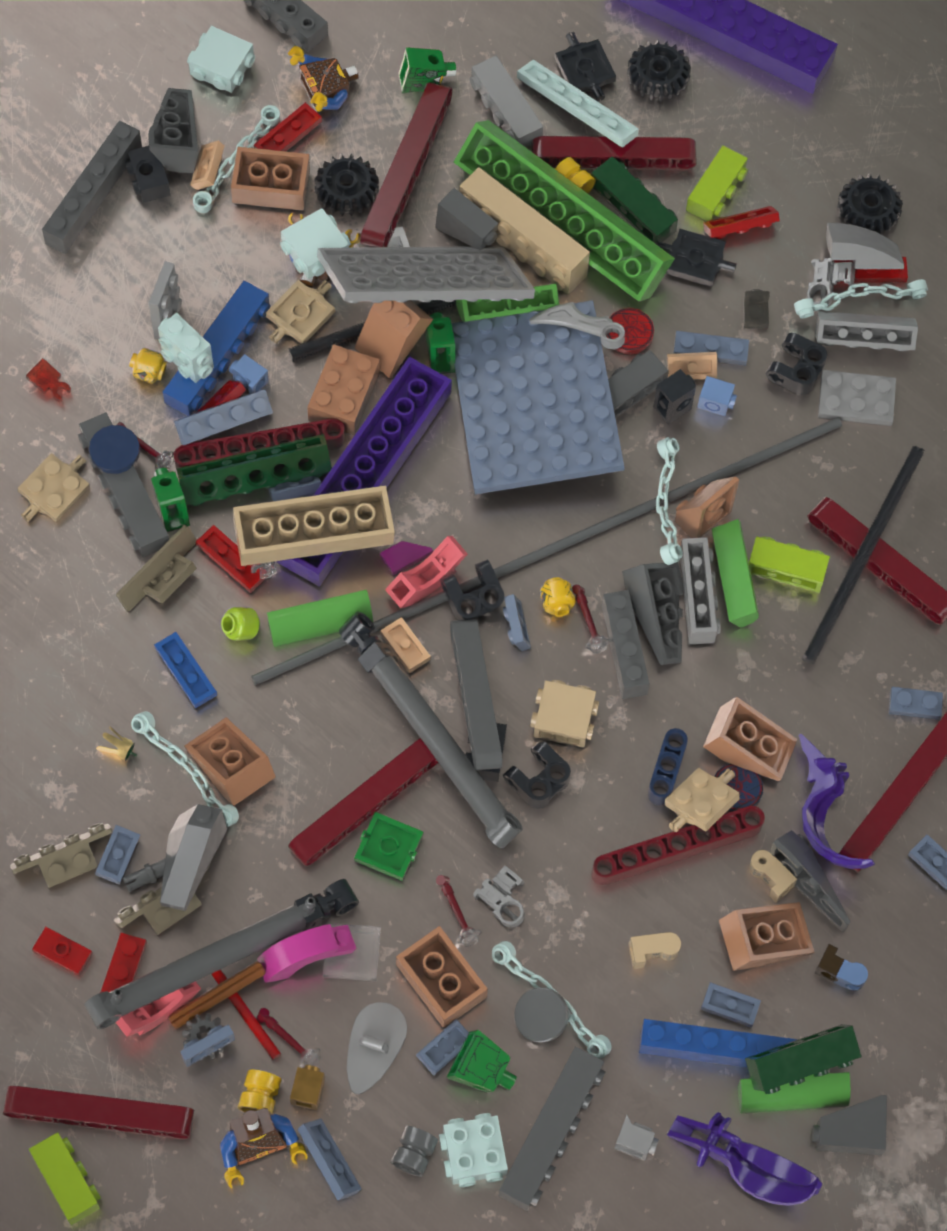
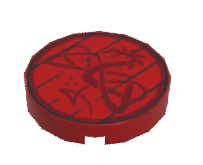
[606,308,654,355]

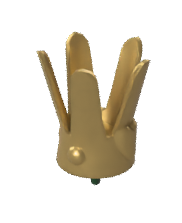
[96,726,137,761]

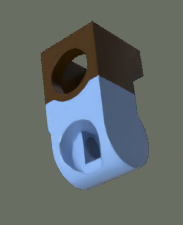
[815,944,868,991]

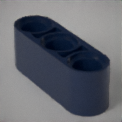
[648,728,688,806]

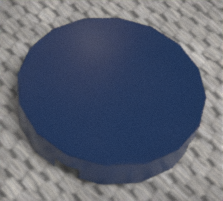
[89,425,140,474]

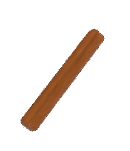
[168,961,266,1029]

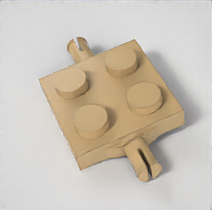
[266,280,335,344]
[18,453,90,522]
[665,768,739,832]

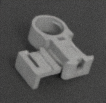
[807,258,855,306]
[473,866,525,928]

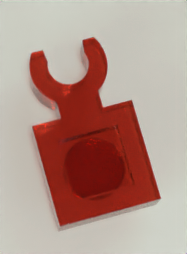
[26,358,71,402]

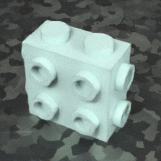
[187,26,255,93]
[280,208,351,279]
[158,313,214,383]
[439,1113,508,1187]

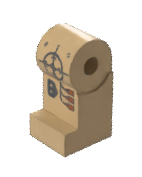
[749,850,797,903]
[629,932,681,969]

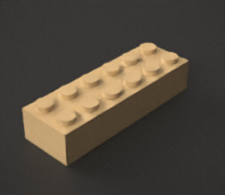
[459,167,590,295]
[233,486,395,566]

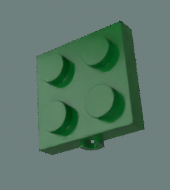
[354,812,424,881]

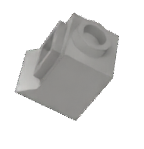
[614,1115,659,1160]

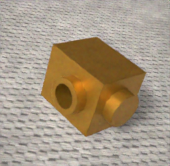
[290,1065,325,1110]

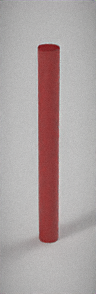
[211,969,281,1060]

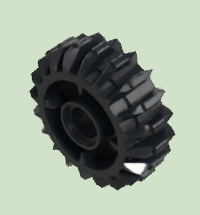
[627,40,691,102]
[314,153,379,216]
[837,173,903,234]

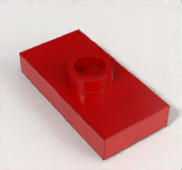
[32,926,93,976]

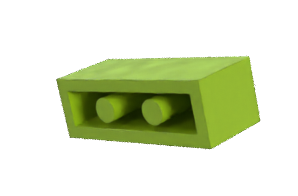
[686,145,749,221]
[749,536,830,593]
[29,1132,101,1226]

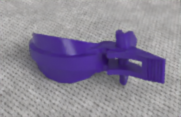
[799,734,875,869]
[667,1112,823,1206]

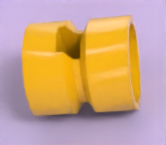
[555,157,596,194]
[238,1069,282,1114]

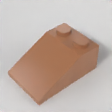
[355,300,433,378]
[675,476,739,538]
[703,697,798,781]
[184,717,276,806]
[719,902,815,971]

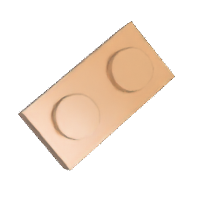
[190,140,225,190]
[667,352,717,379]
[380,617,431,673]

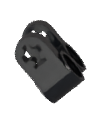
[765,333,827,395]
[440,559,504,620]
[503,740,571,809]

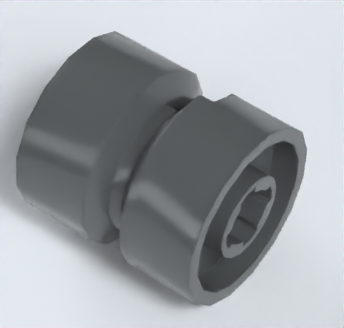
[390,1126,438,1177]

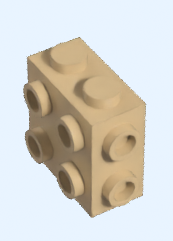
[530,680,599,748]

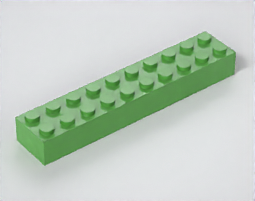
[454,120,675,302]

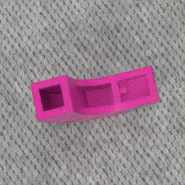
[257,924,357,983]

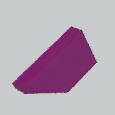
[380,541,433,576]

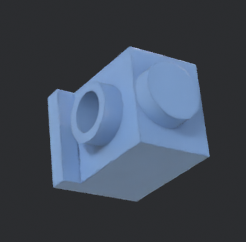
[229,354,269,394]

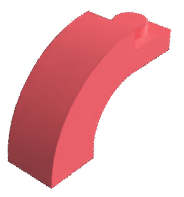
[385,536,468,608]
[116,981,201,1037]

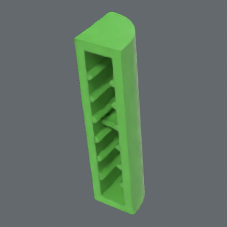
[456,284,560,322]
[712,519,759,628]
[267,590,373,647]
[737,1072,851,1114]

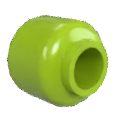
[221,607,260,641]

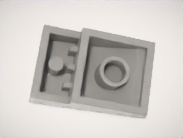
[826,223,904,269]

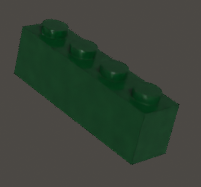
[591,156,678,244]
[745,1024,862,1094]

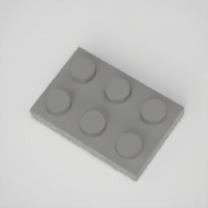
[149,261,182,339]
[818,370,896,426]

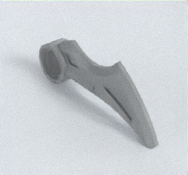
[529,302,625,349]

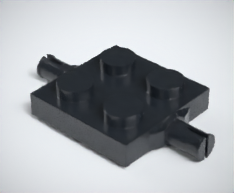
[555,32,616,102]
[656,229,737,287]

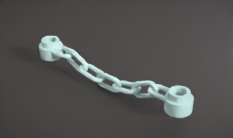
[193,105,280,213]
[794,279,928,319]
[656,437,683,565]
[131,711,239,827]
[492,941,612,1059]

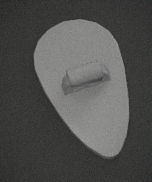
[347,1002,408,1095]

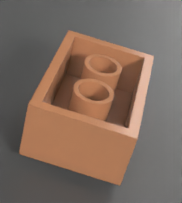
[231,147,310,211]
[307,344,380,435]
[396,926,488,1029]

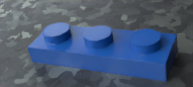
[154,632,217,709]

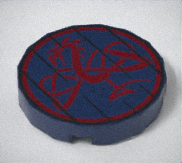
[714,764,763,812]

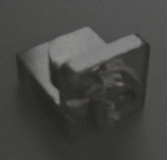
[743,289,770,329]

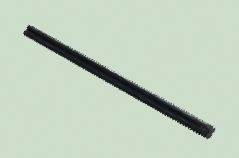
[288,300,456,362]
[802,446,925,664]

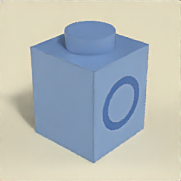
[697,376,737,416]

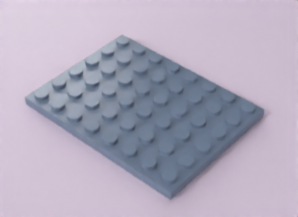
[451,300,625,495]

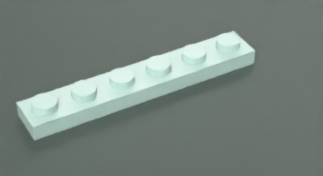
[517,60,639,147]

